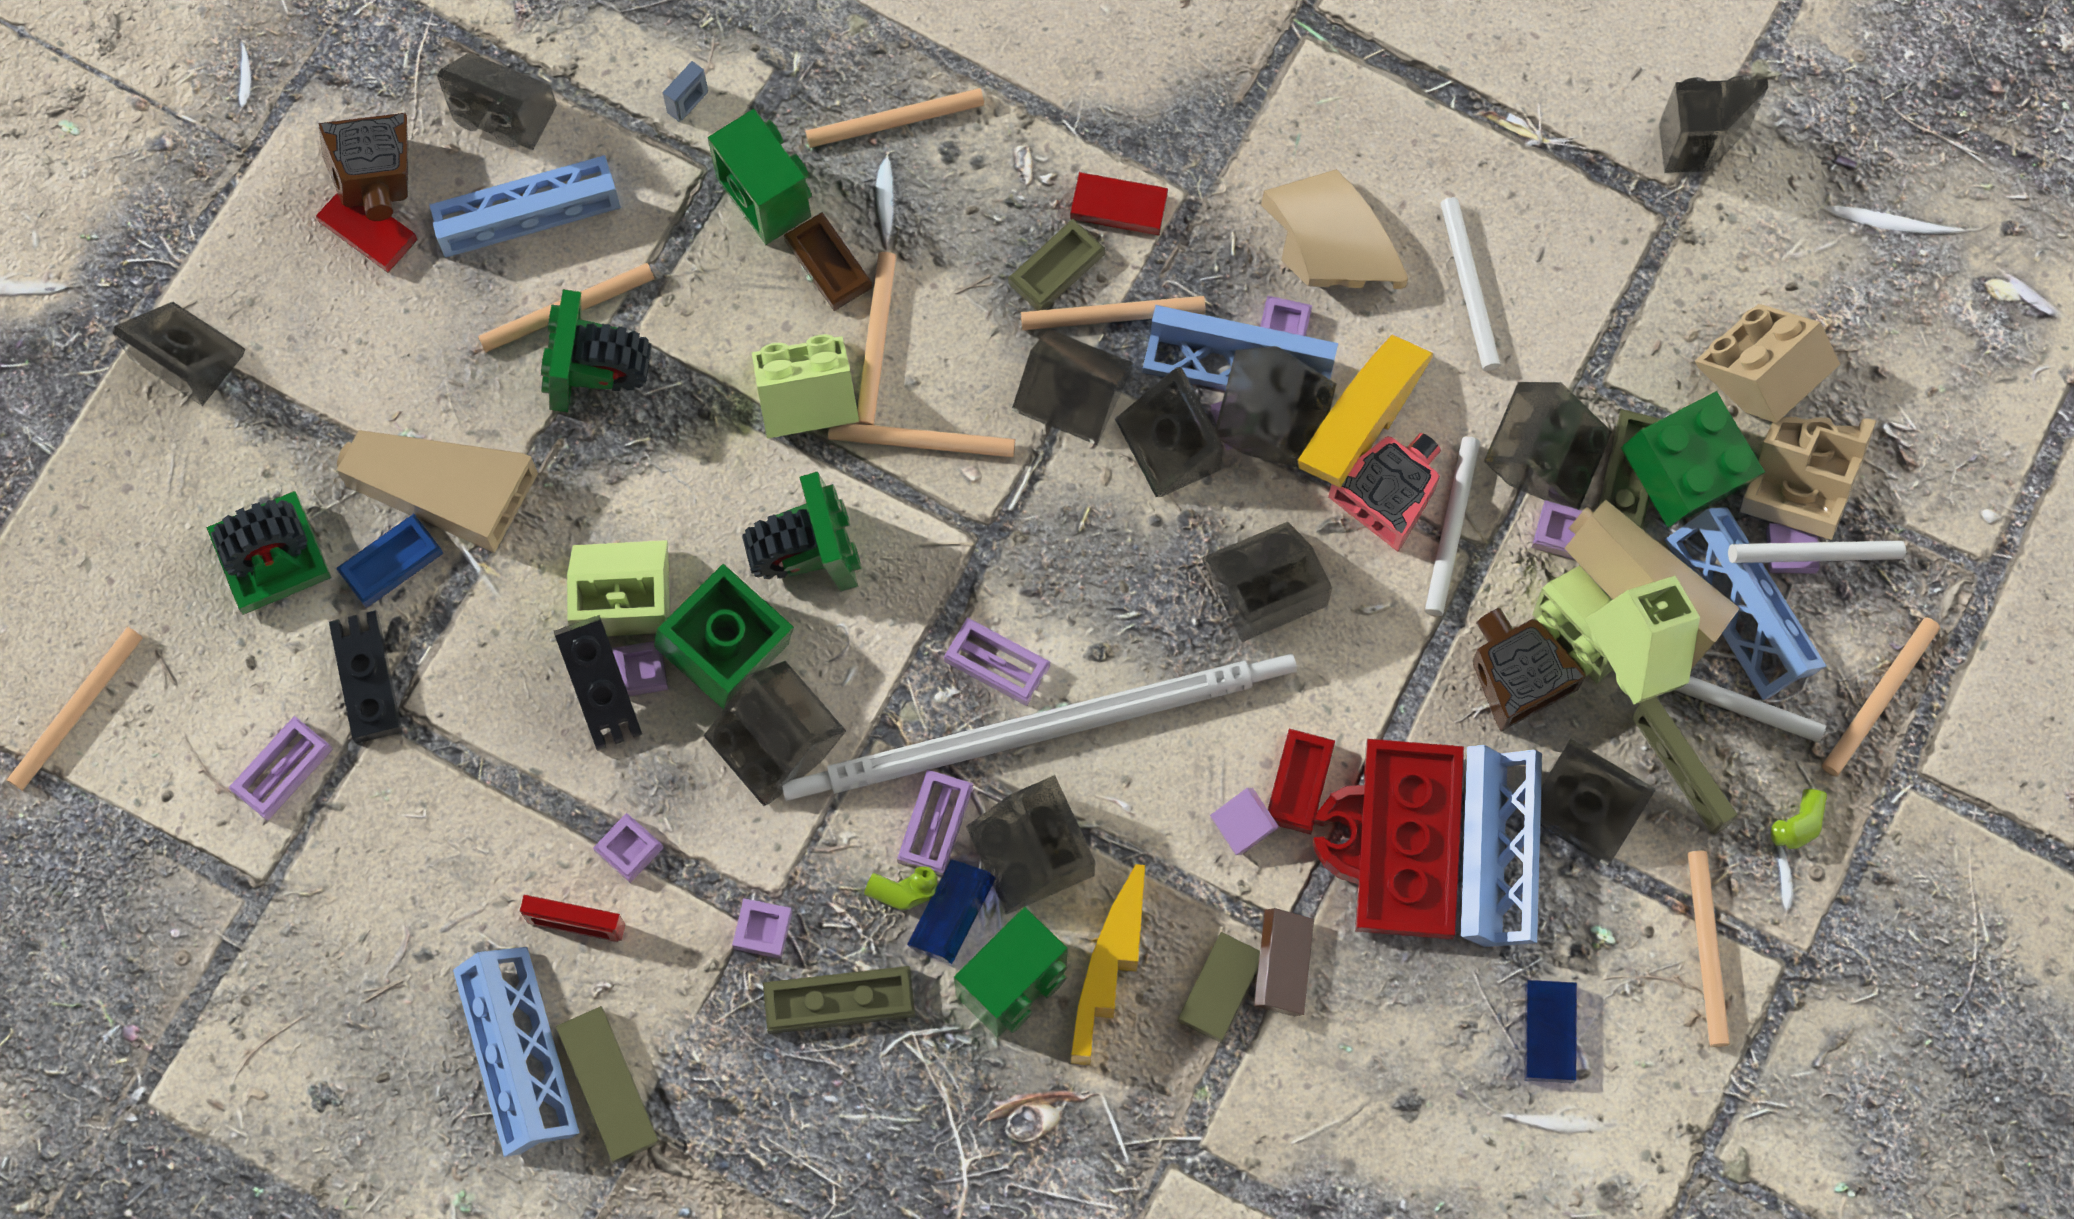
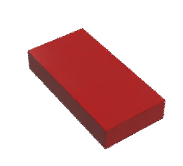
[1070,172,1168,236]
[316,193,418,273]
[1268,728,1335,835]
[520,895,625,942]

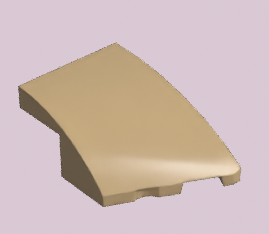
[1261,169,1408,289]
[1740,417,1876,540]

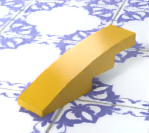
[1298,334,1433,488]
[1071,864,1145,1065]

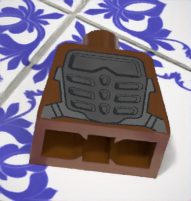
[318,113,409,221]
[1473,608,1586,732]

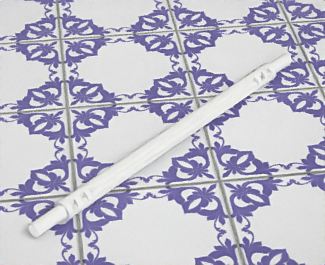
[781,653,1297,801]

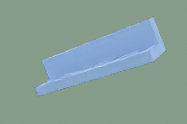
[429,155,621,258]
[1142,305,1338,411]
[1664,507,1827,700]
[1461,745,1542,947]
[453,947,580,1157]

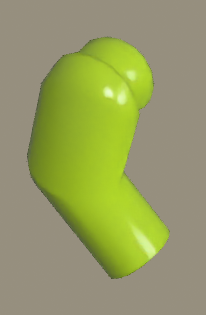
[1770,789,1827,849]
[864,866,938,911]

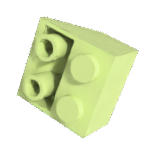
[752,334,859,439]
[567,540,670,636]
[1532,565,1613,683]
[1584,576,1700,704]

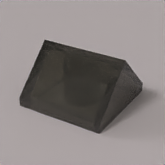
[113,302,245,406]
[1012,329,1134,445]
[1115,367,1224,497]
[1524,739,1656,867]

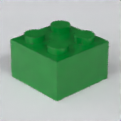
[707,108,812,245]
[1620,391,1765,528]
[654,564,794,710]
[954,907,1068,1038]

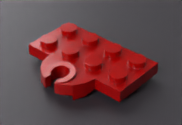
[1312,739,1464,940]

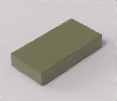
[1008,219,1105,311]
[1177,932,1260,1043]

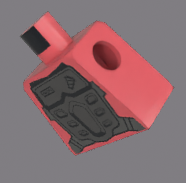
[1328,433,1441,552]

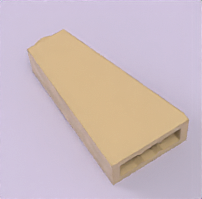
[337,430,538,553]
[1564,499,1740,669]

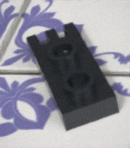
[329,610,403,744]
[554,615,643,751]

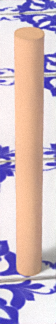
[805,88,984,148]
[855,252,896,425]
[478,263,655,353]
[1021,296,1206,331]
[828,423,1016,458]
[1822,618,1940,777]
[7,627,143,791]
[1688,850,1730,1047]

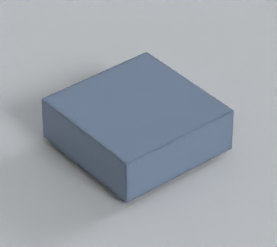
[662,61,708,122]

